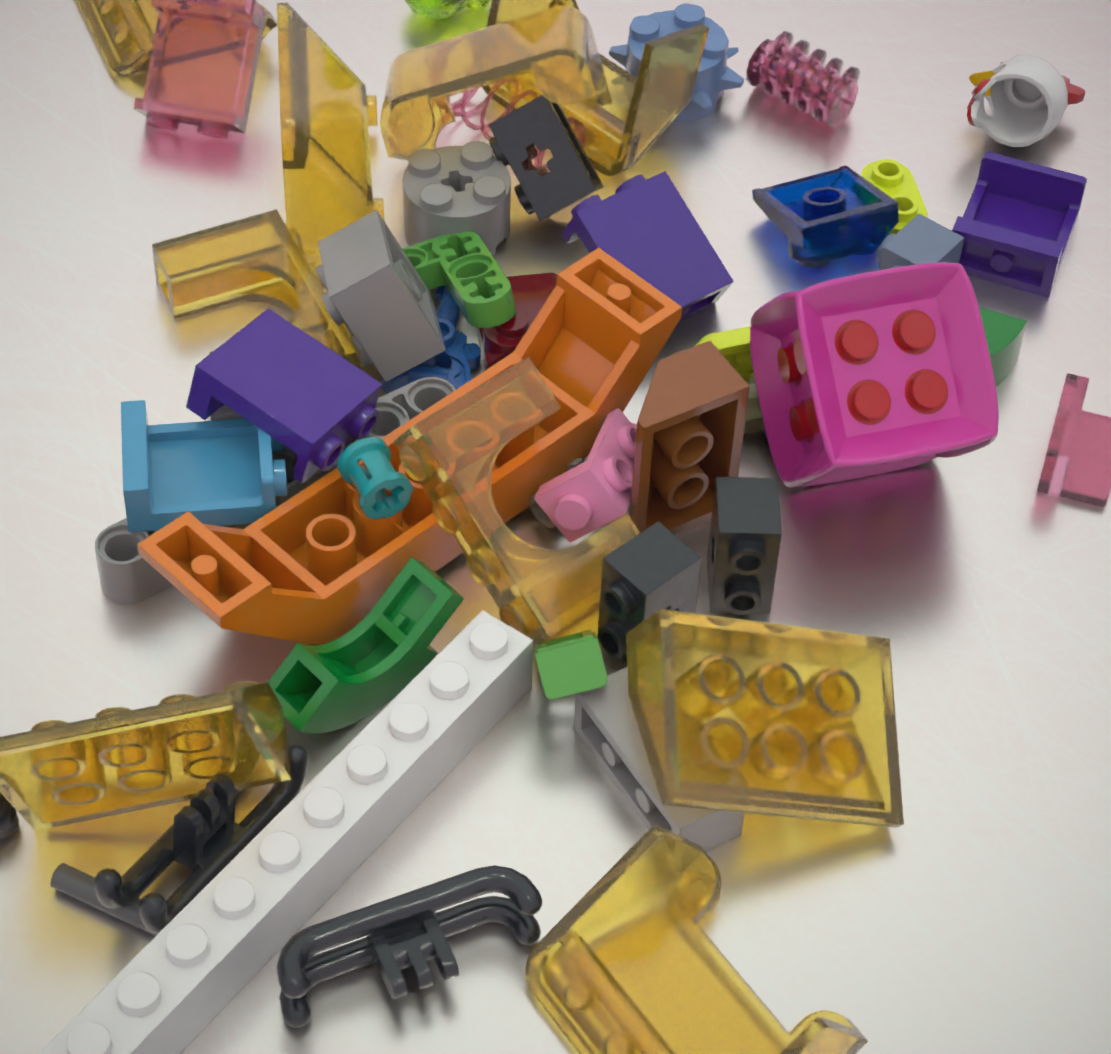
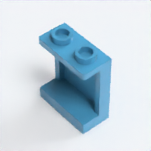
[121,400,287,533]

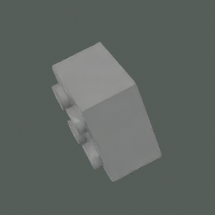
[316,210,446,382]

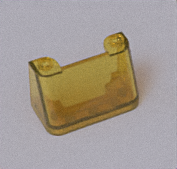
[380,5,612,161]

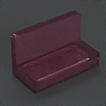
[1037,373,1111,507]

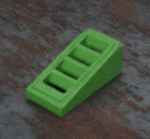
[534,629,608,700]

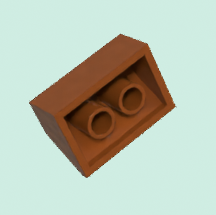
[628,341,750,541]

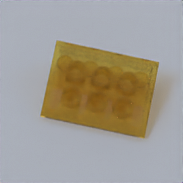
[626,609,904,828]
[0,681,291,831]

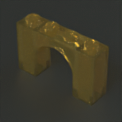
[152,209,364,369]
[394,357,640,646]

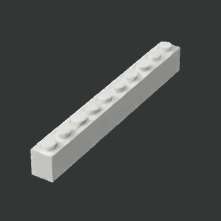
[38,610,533,1054]

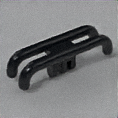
[94,723,308,934]
[276,865,543,1028]

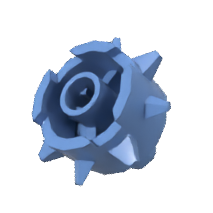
[609,3,744,122]

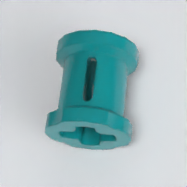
[338,437,413,519]

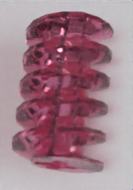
[746,31,860,129]

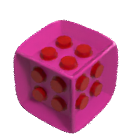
[750,262,999,488]

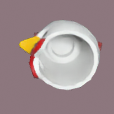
[967,54,1086,147]

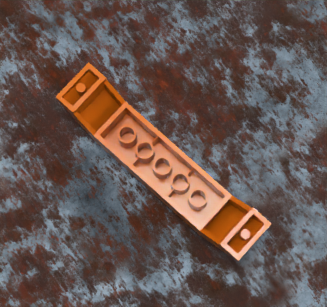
[137,248,682,645]

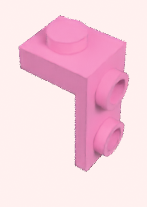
[534,408,637,543]

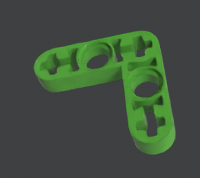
[402,231,517,328]

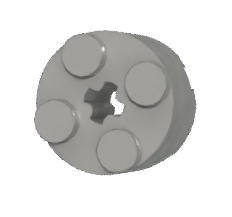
[403,141,511,256]

